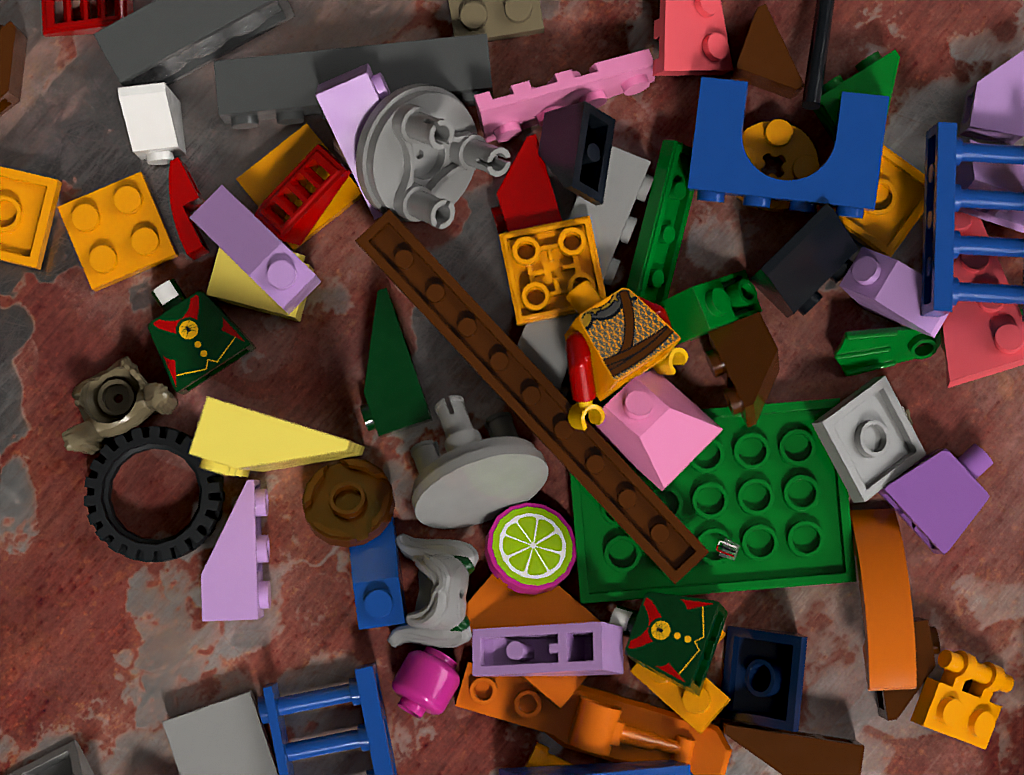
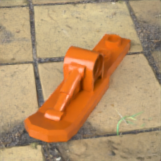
[455,660,732,775]

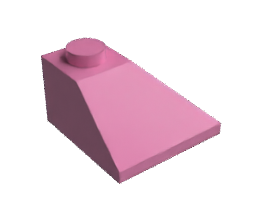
[594,369,723,491]

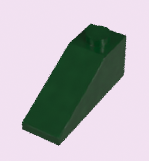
[360,288,433,438]

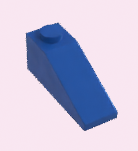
[349,512,407,630]

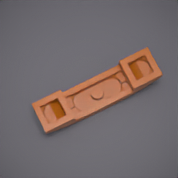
[850,508,917,691]

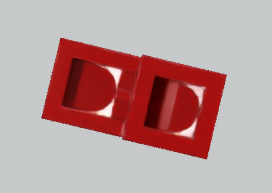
[169,157,210,261]

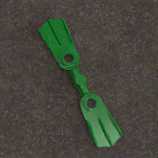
[833,309,1023,376]

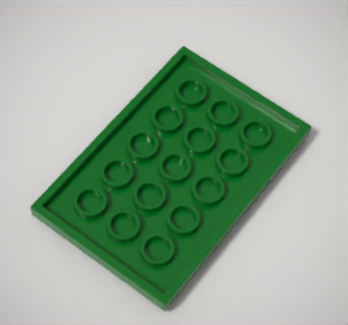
[569,398,856,604]

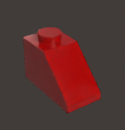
[490,134,562,234]

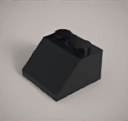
[749,203,858,318]

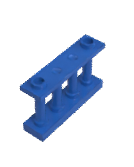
[921,122,1024,321]
[258,662,398,775]

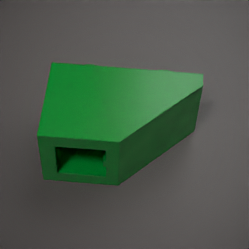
[813,50,900,142]
[657,270,762,346]

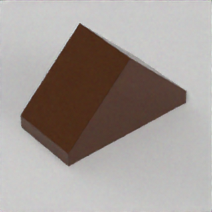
[730,4,804,99]

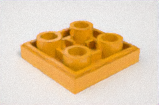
[499,215,607,326]

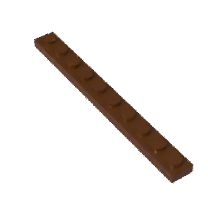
[355,209,709,584]

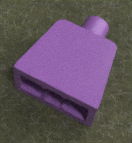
[878,444,993,555]

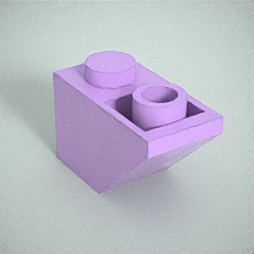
[959,50,1024,145]

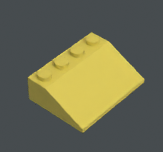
[189,397,365,478]

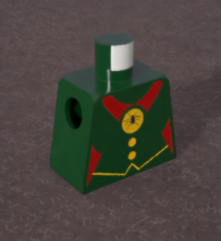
[147,279,256,395]
[609,592,728,696]

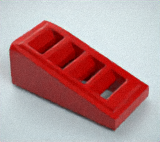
[41,0,133,37]
[254,144,351,246]

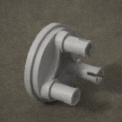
[356,83,510,229]
[410,395,549,529]

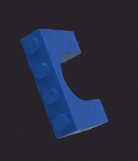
[688,77,889,219]

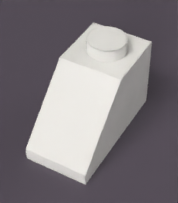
[118,82,186,165]

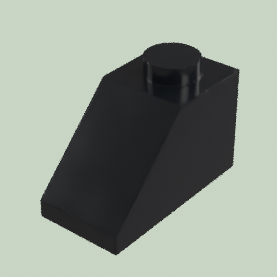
[538,101,616,206]

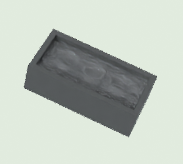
[93,0,295,87]

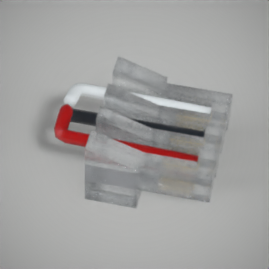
[716,538,740,560]

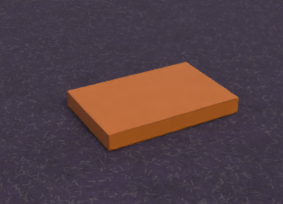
[466,573,601,709]

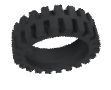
[84,426,225,562]

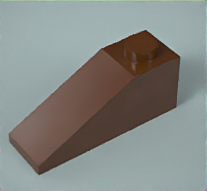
[720,720,865,775]

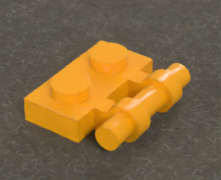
[910,650,1014,750]

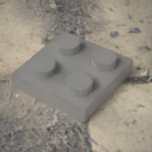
[811,376,927,503]

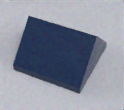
[719,626,808,732]

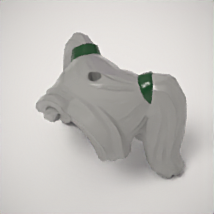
[387,533,479,648]

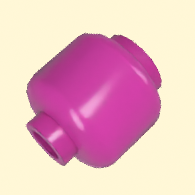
[392,646,460,719]

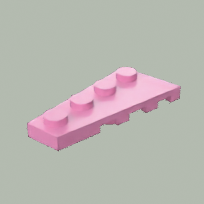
[474,49,655,143]

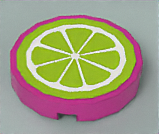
[484,502,576,595]

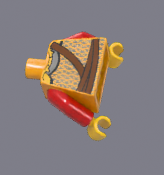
[564,280,688,431]

